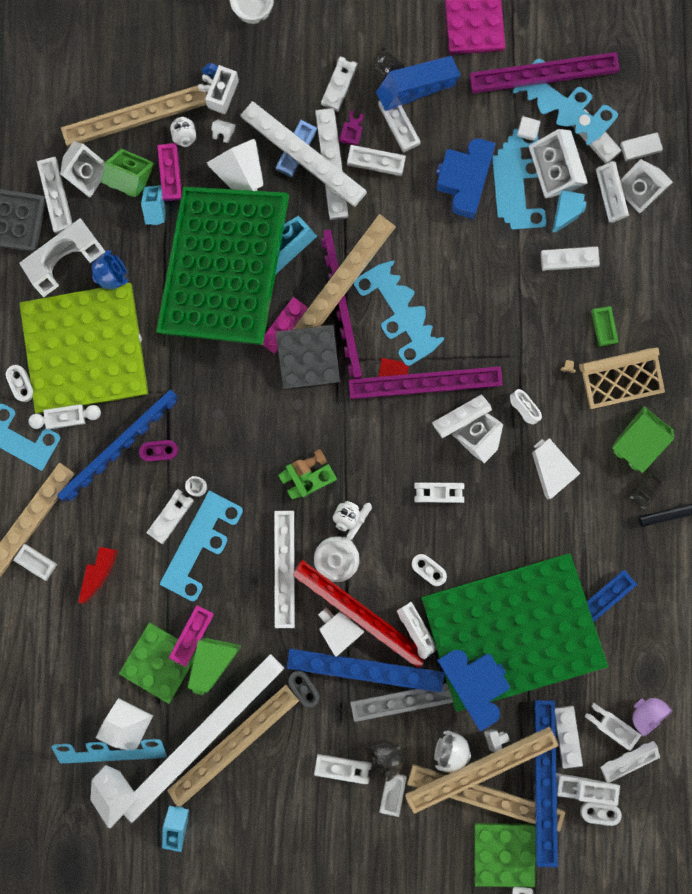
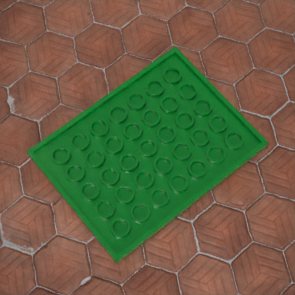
[156,187,289,345]
[422,553,608,712]

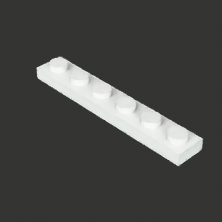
[316,108,348,220]
[275,511,295,628]

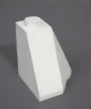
[207,139,263,191]

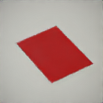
[378,358,409,377]

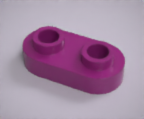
[139,440,179,462]

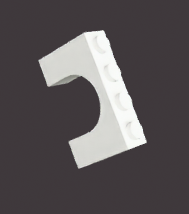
[19,218,105,297]

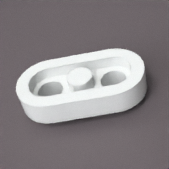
[6,365,33,402]
[510,389,542,424]
[412,554,447,586]
[580,802,621,826]

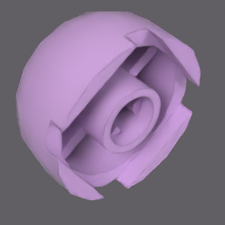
[632,698,673,737]

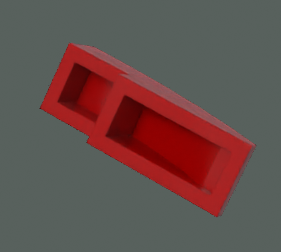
[78,547,118,604]

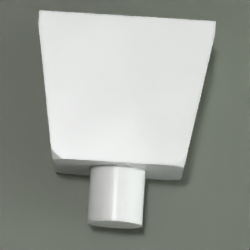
[318,607,364,657]

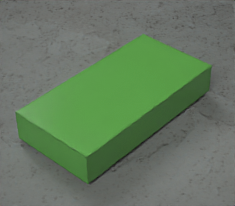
[591,306,619,347]

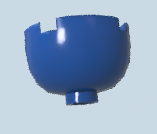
[92,250,128,290]

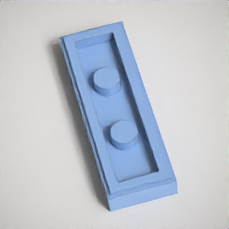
[275,120,317,178]

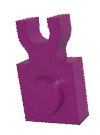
[339,110,364,146]

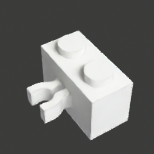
[198,65,239,114]

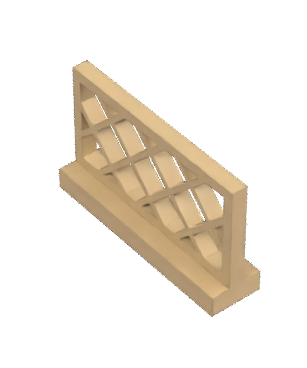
[579,348,665,409]

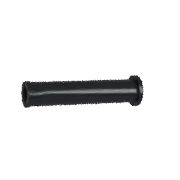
[639,504,692,528]

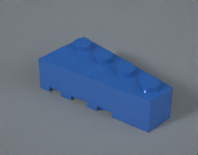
[376,56,461,111]

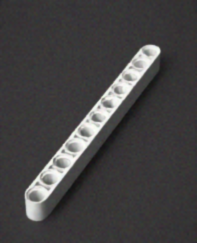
[123,654,284,823]

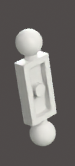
[28,404,101,430]

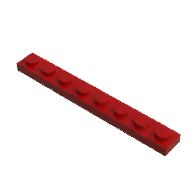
[292,560,424,668]

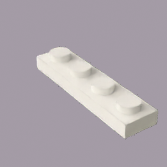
[37,157,72,234]

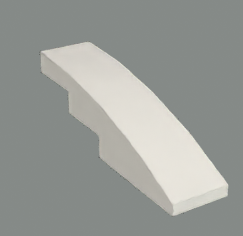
[534,773,620,806]

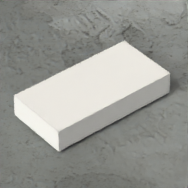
[620,132,663,162]
[13,544,57,581]
[379,772,407,817]

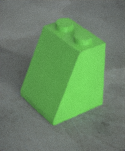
[612,406,674,473]
[188,637,241,695]

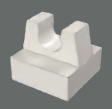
[211,120,235,143]
[484,729,509,752]

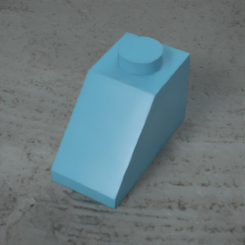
[141,185,165,225]
[552,190,586,232]
[162,806,189,852]

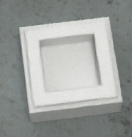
[517,116,541,141]

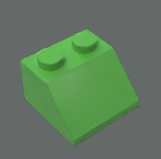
[101,149,155,197]

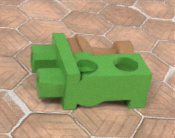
[279,449,337,500]

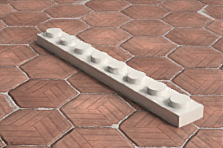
[241,101,367,207]

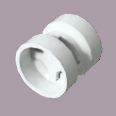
[185,476,207,497]

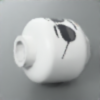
[170,117,196,147]
[333,501,361,531]

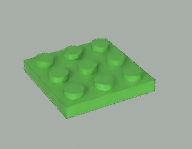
[119,622,196,704]
[474,823,535,887]

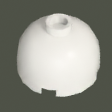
[434,731,471,773]

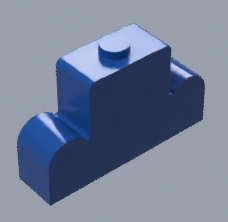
[436,139,496,219]
[438,650,510,731]

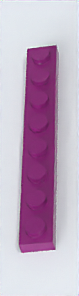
[469,52,620,94]
[321,229,362,379]
[349,366,503,399]

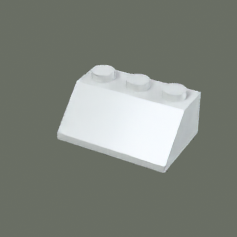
[529,129,587,198]

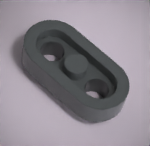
[289,670,319,708]

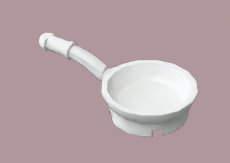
[230,0,274,24]
[314,503,372,582]

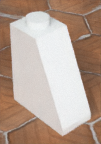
[532,438,580,499]

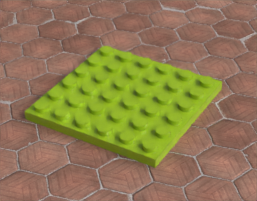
[19,283,149,414]

